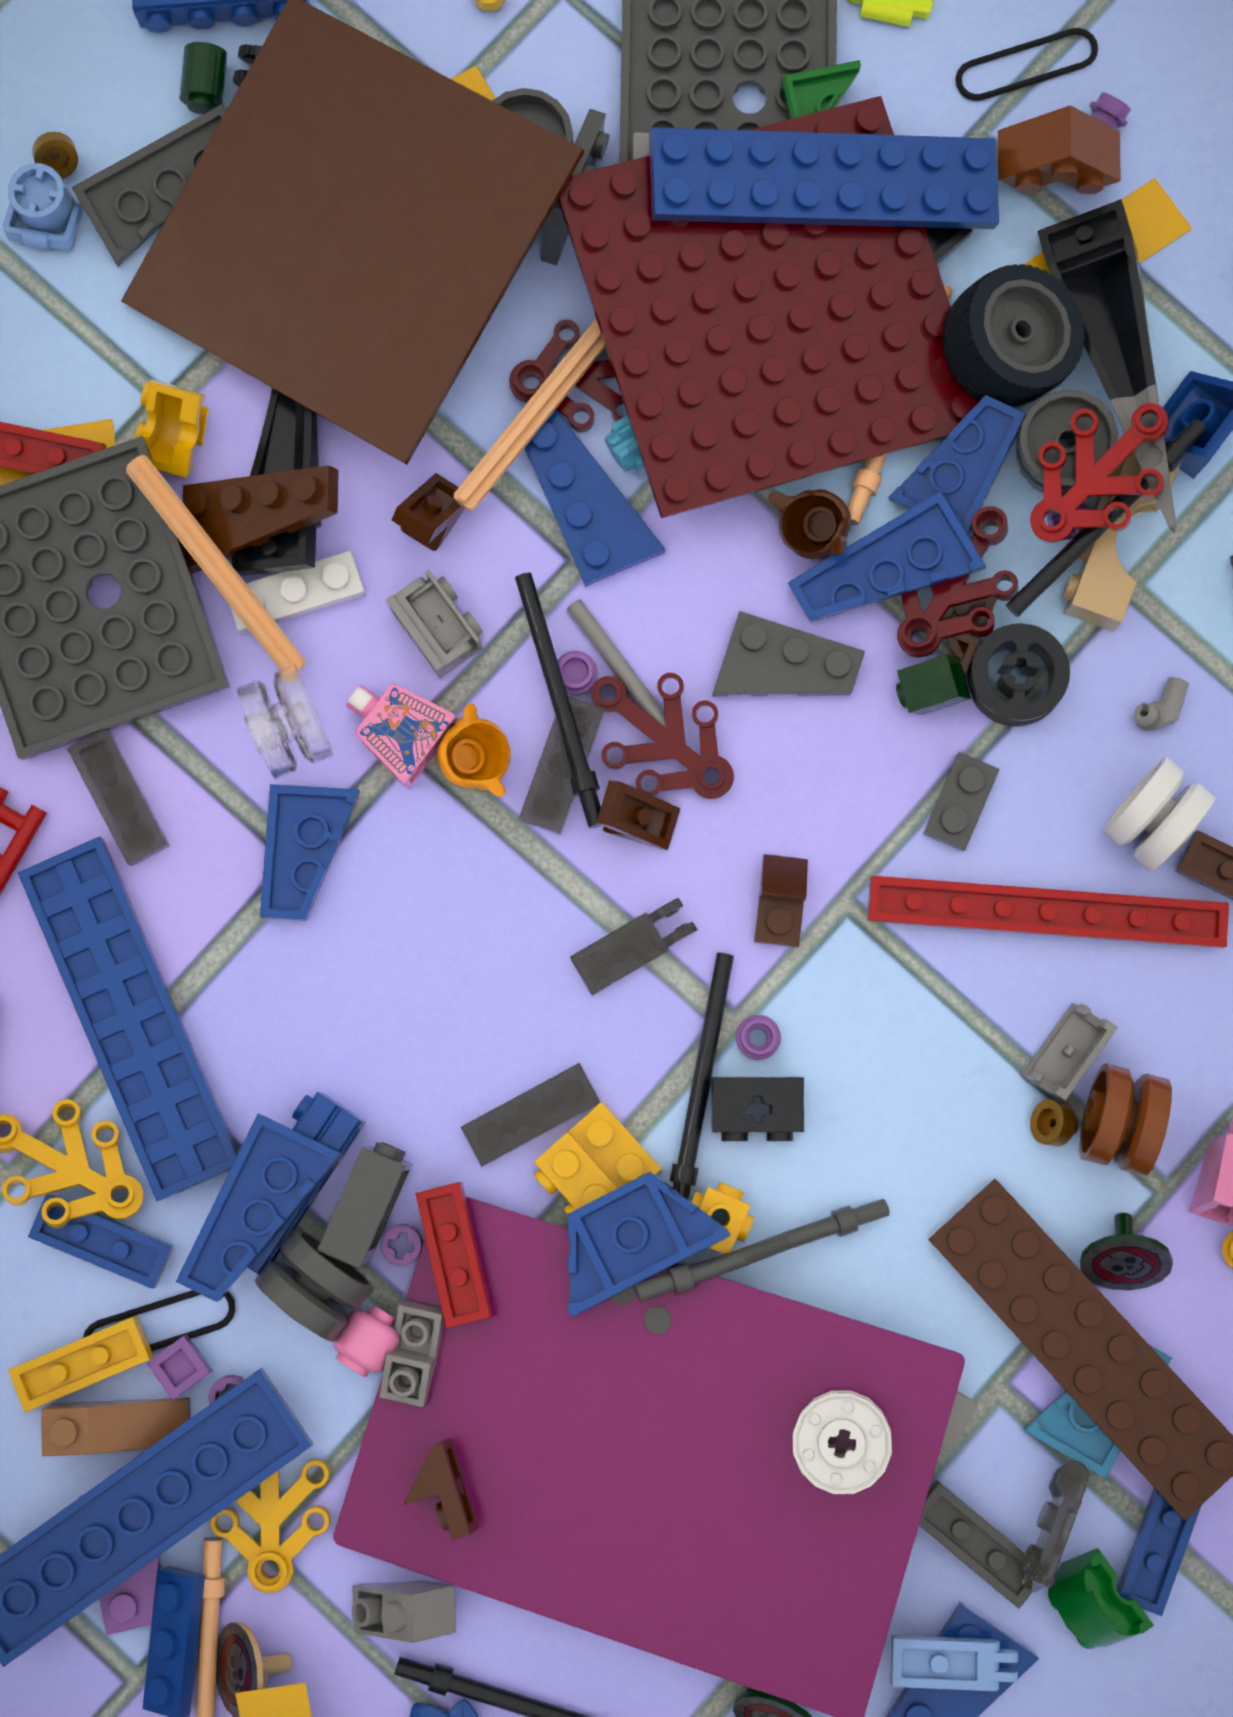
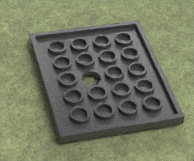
[619,0,837,163]
[0,436,230,760]

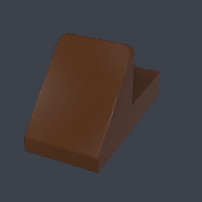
[391,473,465,551]
[596,780,680,850]
[754,854,808,948]
[404,1438,479,1540]

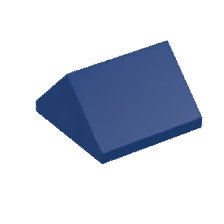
[1163,371,1233,479]

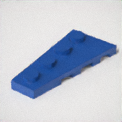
[886,1602,1039,1717]

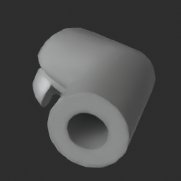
[1134,677,1189,731]

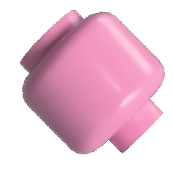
[333,1305,401,1377]

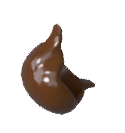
[769,489,851,560]

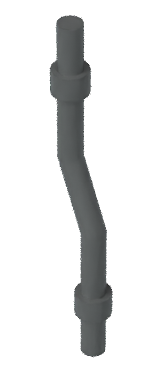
[634,1199,890,1302]

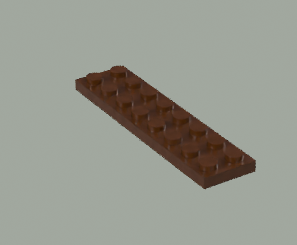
[928,1179,1233,1520]

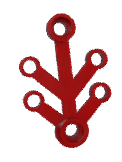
[1030,403,1168,543]

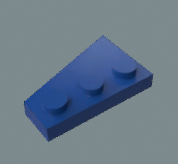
[888,395,1026,535]
[260,784,360,921]

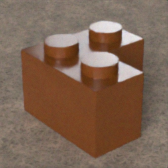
[998,105,1121,194]

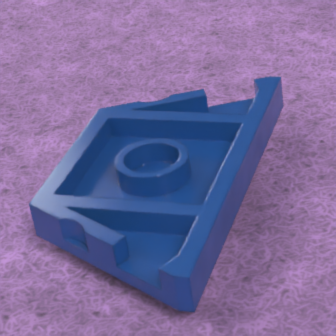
[568,1172,731,1317]

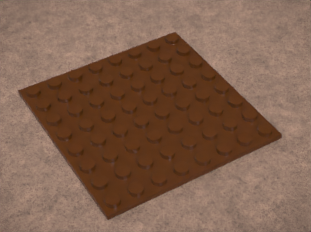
[121,0,585,465]

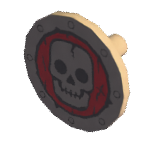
[216,1622,292,1717]

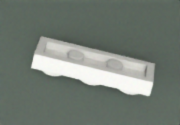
[230,550,366,635]

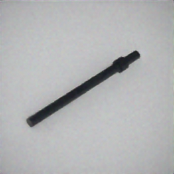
[1006,419,1208,617]
[515,572,602,829]
[669,952,734,1200]
[394,1657,591,1717]

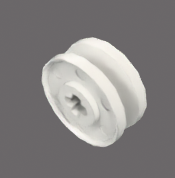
[793,1390,892,1494]

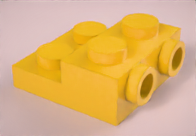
[534,1102,661,1214]

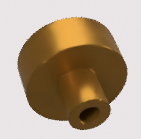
[32,131,78,179]
[1030,1099,1078,1147]

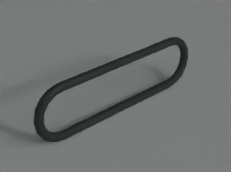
[955,28,1098,101]
[83,1290,235,1351]

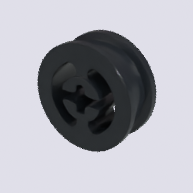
[967,623,1070,727]

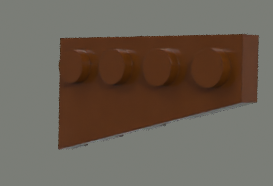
[181,465,339,574]

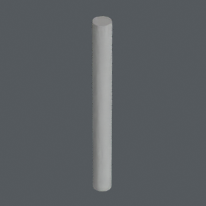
[567,599,666,728]

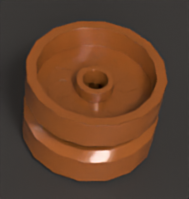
[1079,1063,1172,1176]

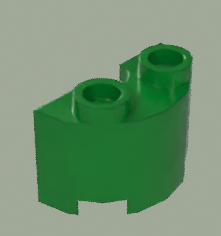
[1048,1548,1154,1649]

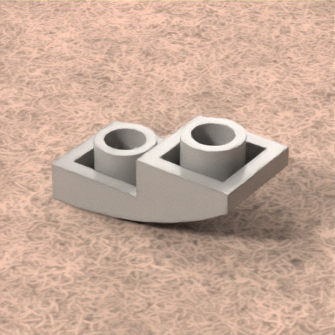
[380,1299,445,1407]

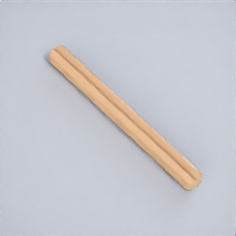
[453,319,606,511]
[126,455,306,677]

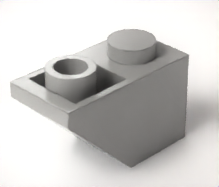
[352,1581,456,1643]

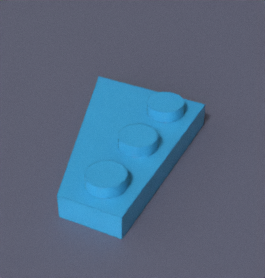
[1023,1345,1172,1479]

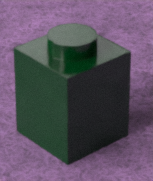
[896,654,971,715]

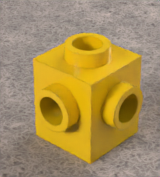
[691,1182,754,1254]

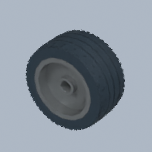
[942,264,1085,407]

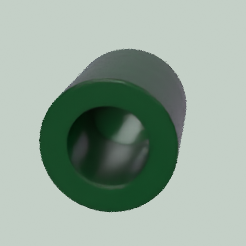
[179,42,227,114]

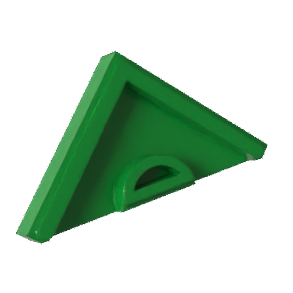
[781,60,861,119]

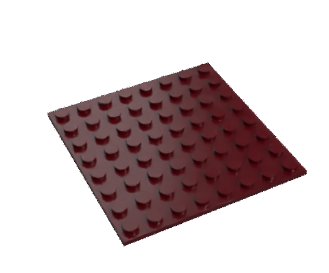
[558,96,980,519]

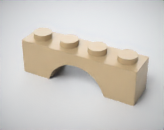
[1062,452,1180,632]

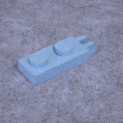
[890,1635,1018,1691]

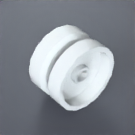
[1102,756,1216,872]

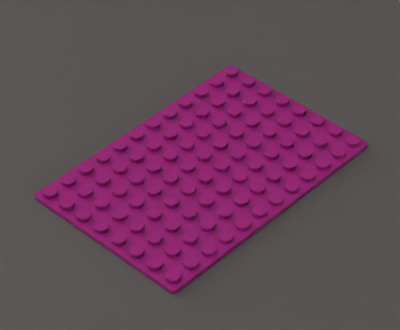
[333,1197,965,1717]

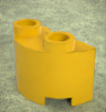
[134,380,209,478]

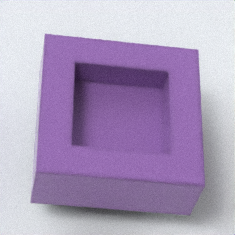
[147,1334,213,1400]

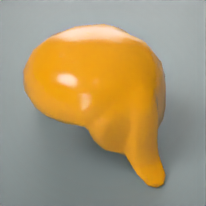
[437,703,511,797]

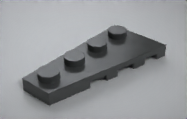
[72,104,226,267]

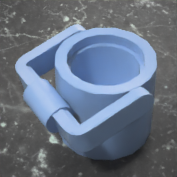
[3,163,82,250]

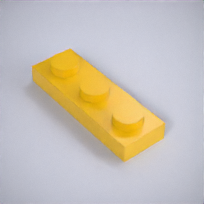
[8,1315,154,1413]

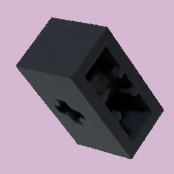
[711,1077,804,1141]

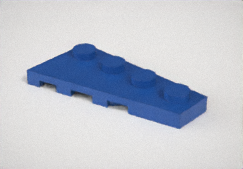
[524,410,665,587]
[788,491,986,622]
[176,1113,342,1302]

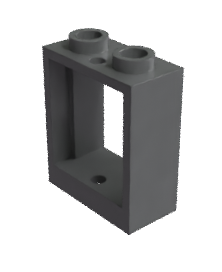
[317,1142,412,1269]

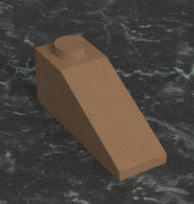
[41,1397,190,1456]

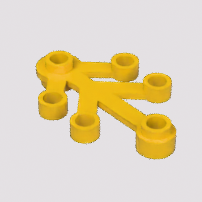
[0,1099,144,1228]
[210,1459,331,1593]

